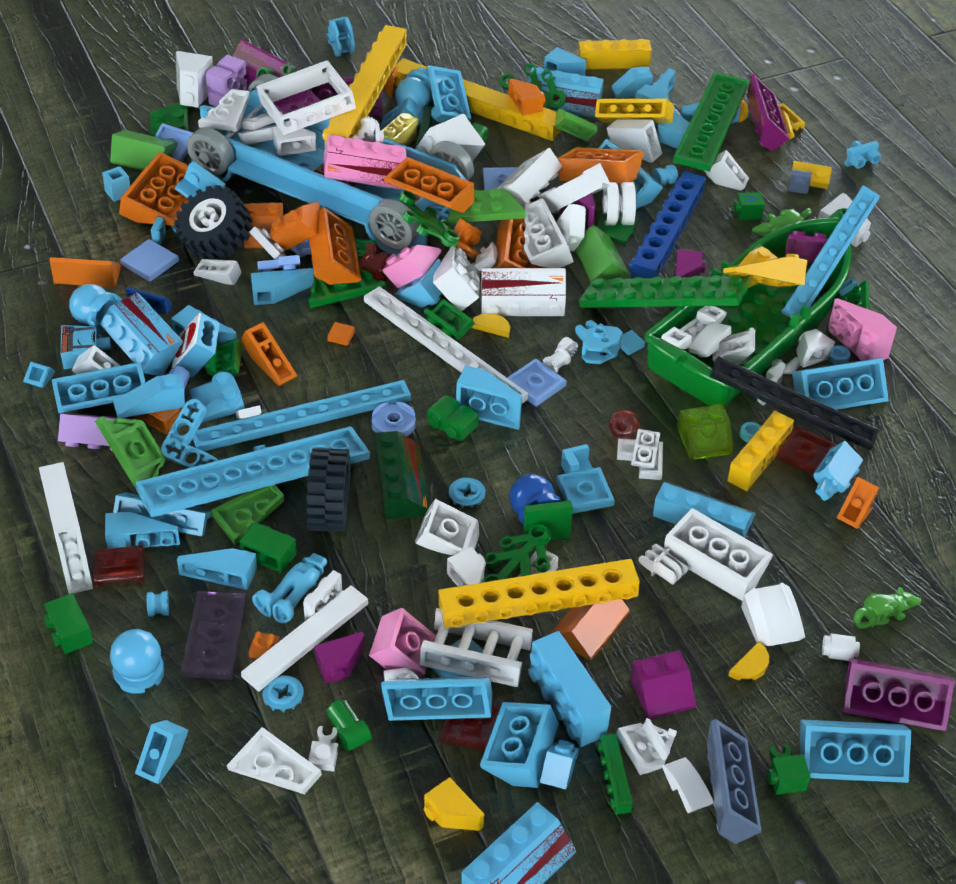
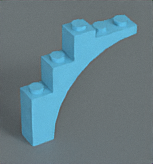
[635,68,690,149]

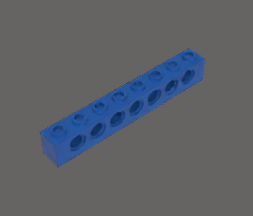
[629,171,706,279]

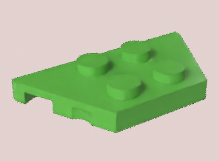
[448,189,526,224]
[95,417,166,489]

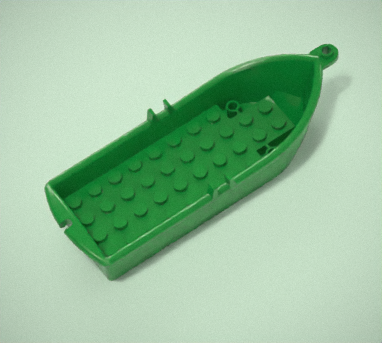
[644,208,852,410]

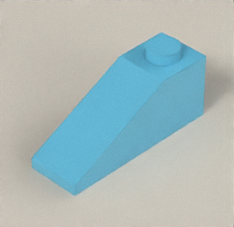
[113,373,185,418]
[177,548,257,590]

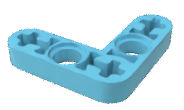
[161,399,219,468]

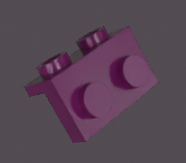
[784,231,828,263]

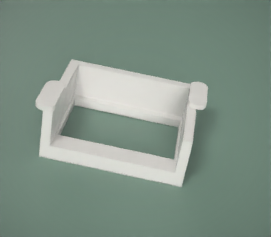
[538,163,611,213]

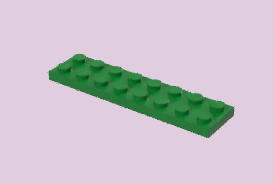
[673,72,750,172]
[579,275,751,308]

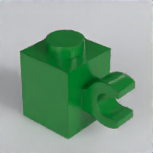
[767,744,811,795]

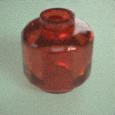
[609,410,640,439]

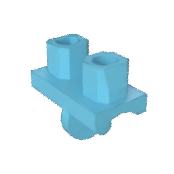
[844,141,881,169]

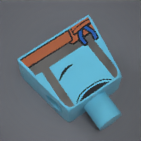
[61,325,111,369]

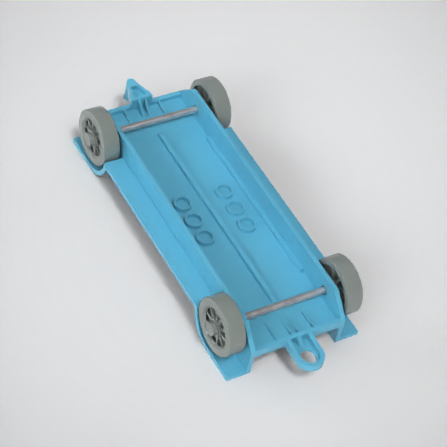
[187,74,475,255]

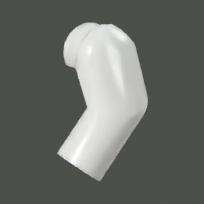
[771,357,800,375]
[383,668,419,681]

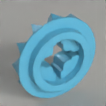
[449,478,486,508]
[262,675,304,713]

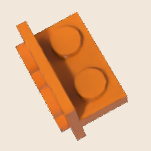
[440,219,482,259]

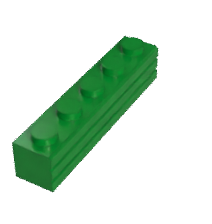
[597,734,633,815]

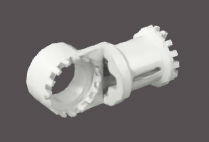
[353,116,379,142]
[543,337,578,373]

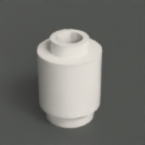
[822,634,860,661]

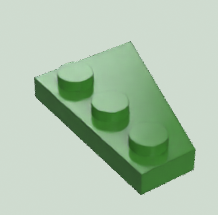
[211,485,284,545]

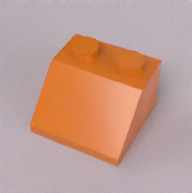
[270,202,320,250]
[244,203,284,248]

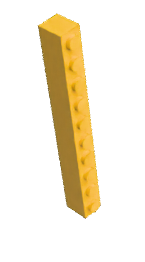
[323,25,406,145]
[395,58,562,141]

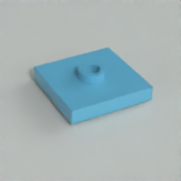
[556,467,615,514]

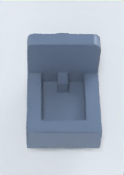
[788,169,812,194]

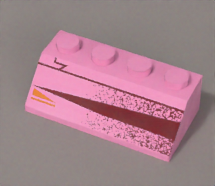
[323,135,406,190]

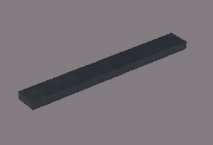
[709,356,879,450]

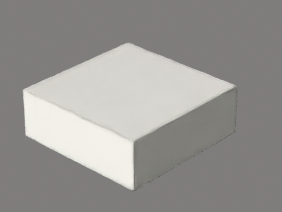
[235,405,262,419]

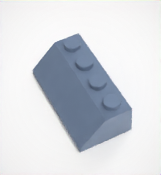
[707,719,762,844]

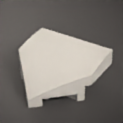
[616,718,677,775]

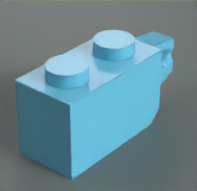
[814,441,863,501]

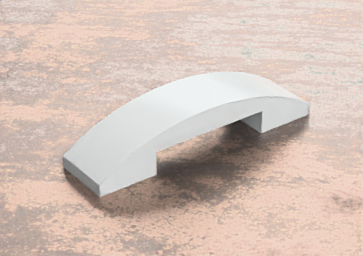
[661,306,727,349]

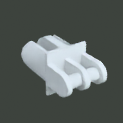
[639,544,688,585]

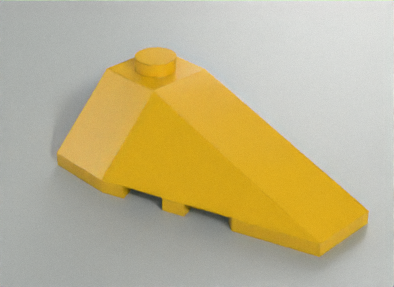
[723,254,807,287]

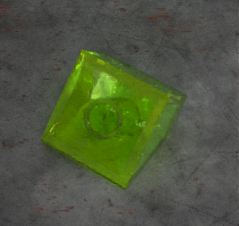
[677,404,734,460]

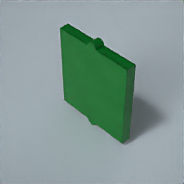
[597,213,637,244]

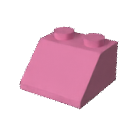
[382,245,441,289]
[369,608,436,676]

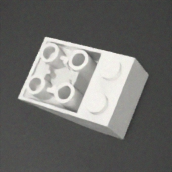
[433,246,480,311]

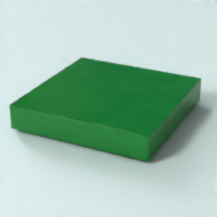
[523,501,573,541]

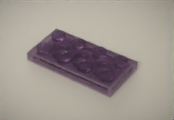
[181,591,247,680]

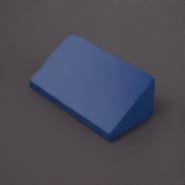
[126,287,172,314]

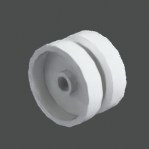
[602,182,636,225]

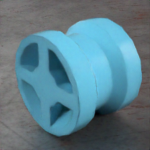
[147,591,169,617]

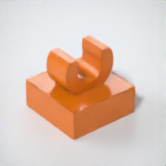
[249,631,280,659]

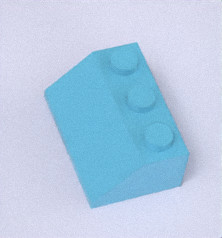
[480,702,559,788]

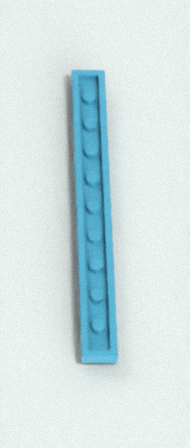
[192,380,411,451]

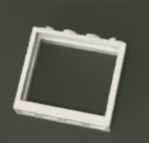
[256,60,356,135]
[39,462,93,594]

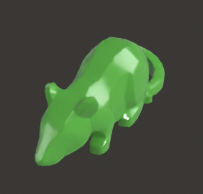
[752,208,812,236]
[854,587,922,629]

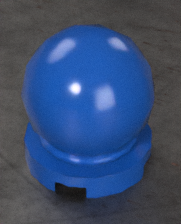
[509,473,562,527]

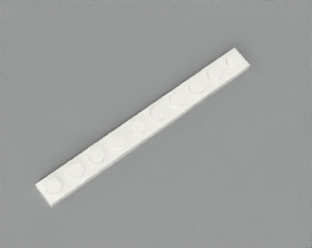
[364,286,528,403]

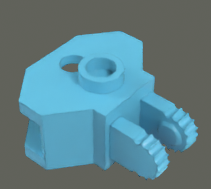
[326,17,355,57]
[575,320,623,364]

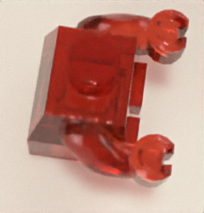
[358,243,389,281]

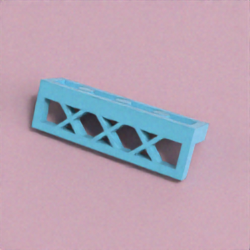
[113,492,212,536]

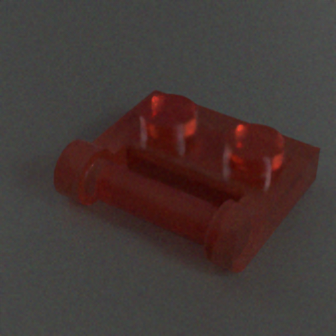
[94,546,145,586]

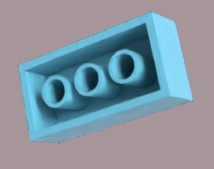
[528,631,611,748]

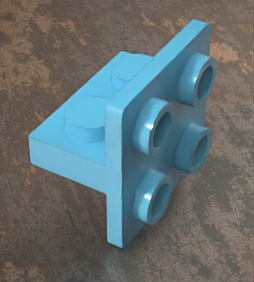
[175,161,226,198]

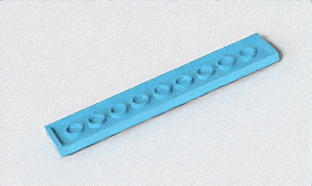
[135,426,370,518]

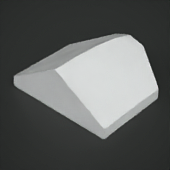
[712,328,755,365]

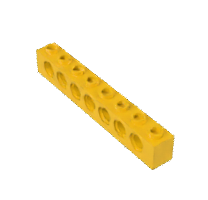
[438,559,639,628]

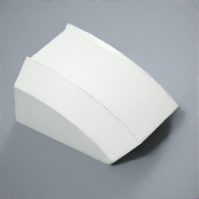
[415,499,479,555]
[741,583,805,646]

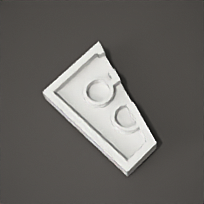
[198,89,250,132]

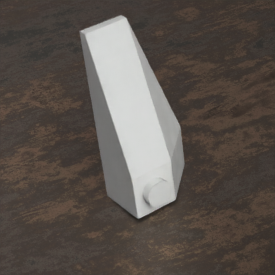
[524,198,574,268]

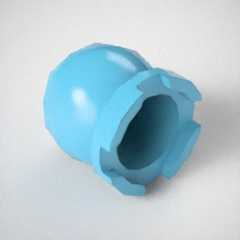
[395,68,433,110]
[69,284,123,334]
[110,629,165,693]

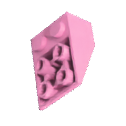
[828,298,897,360]

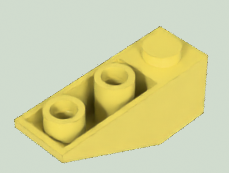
[381,113,418,146]

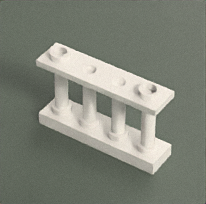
[420,608,533,687]

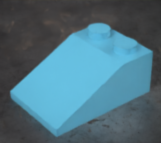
[456,365,522,430]

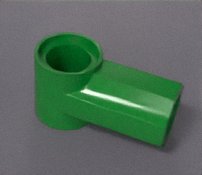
[326,699,372,752]

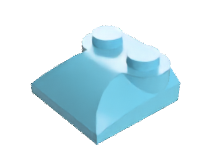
[189,372,244,423]

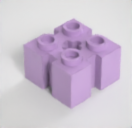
[206,55,248,107]

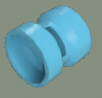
[652,164,678,186]

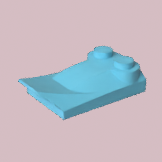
[428,66,472,123]

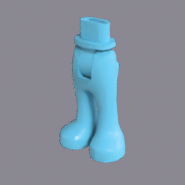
[252,553,328,623]

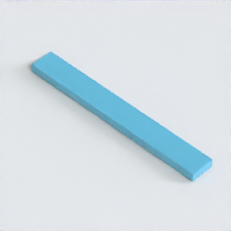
[782,185,880,318]

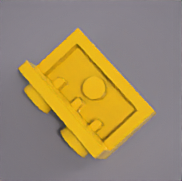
[790,161,832,189]

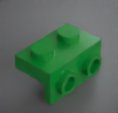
[424,299,475,342]
[204,338,243,377]

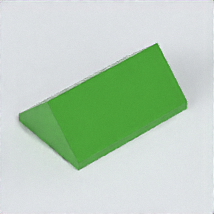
[110,130,178,170]
[575,225,630,283]

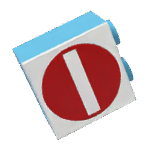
[172,313,220,378]

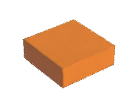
[327,322,355,346]

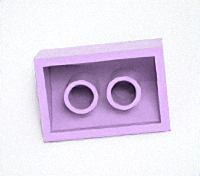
[58,413,139,450]

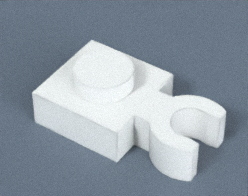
[475,242,498,271]
[308,726,338,771]

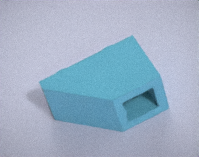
[544,47,586,76]
[540,740,579,789]

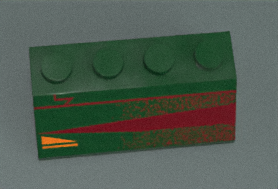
[375,431,430,519]

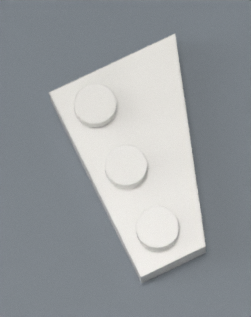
[227,727,322,794]

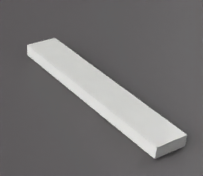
[241,586,368,691]

